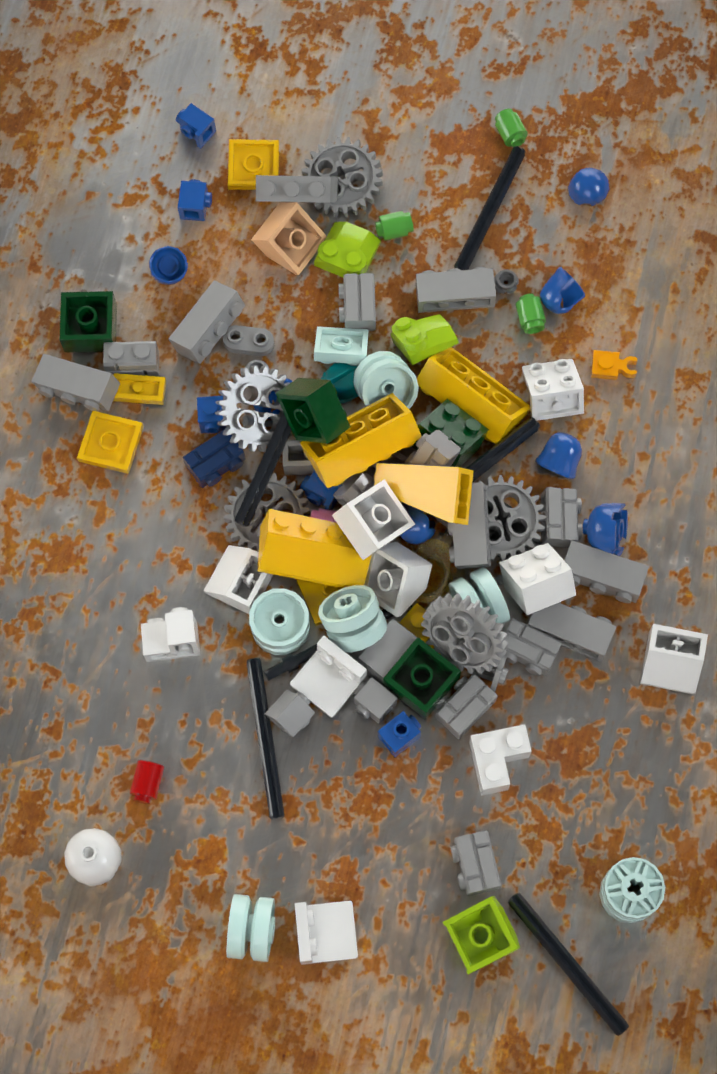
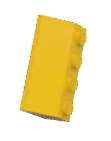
[417,347,530,444]
[299,393,422,488]
[257,509,372,588]

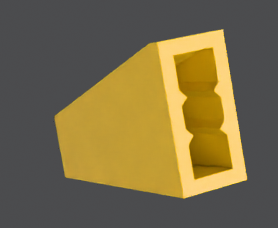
[374,463,474,525]

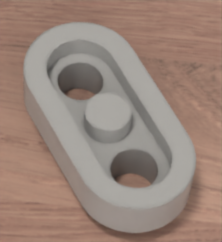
[223,325,275,356]

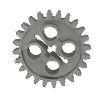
[302,137,383,218]
[215,366,292,452]
[224,473,311,552]
[478,475,546,562]
[421,593,508,674]

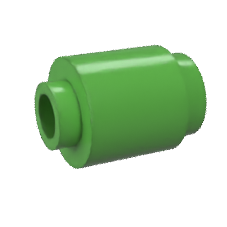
[495,109,528,147]
[375,211,414,241]
[515,294,546,334]

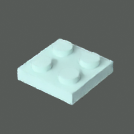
[314,327,369,365]

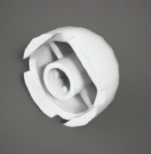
[64,828,122,886]

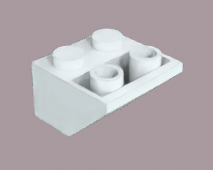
[204,545,274,614]
[640,624,708,695]

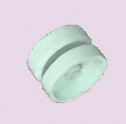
[353,351,419,409]
[448,567,510,624]
[318,585,387,653]
[249,588,310,655]
[226,894,275,962]

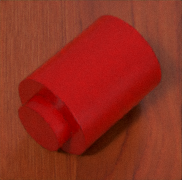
[130,760,165,804]

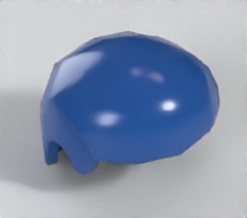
[568,168,610,206]
[149,246,188,285]

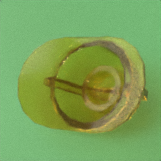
[416,539,453,603]

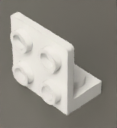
[522,359,584,421]
[290,636,367,718]
[295,901,358,965]

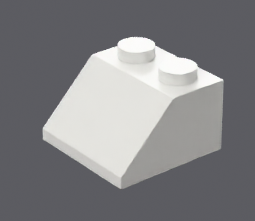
[364,542,432,617]

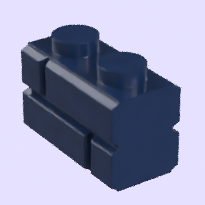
[183,429,246,488]

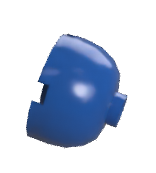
[583,503,628,556]

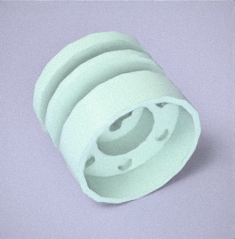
[599,857,665,924]

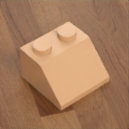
[251,202,327,275]

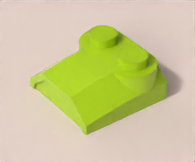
[314,222,381,278]
[390,314,459,365]
[443,896,520,975]

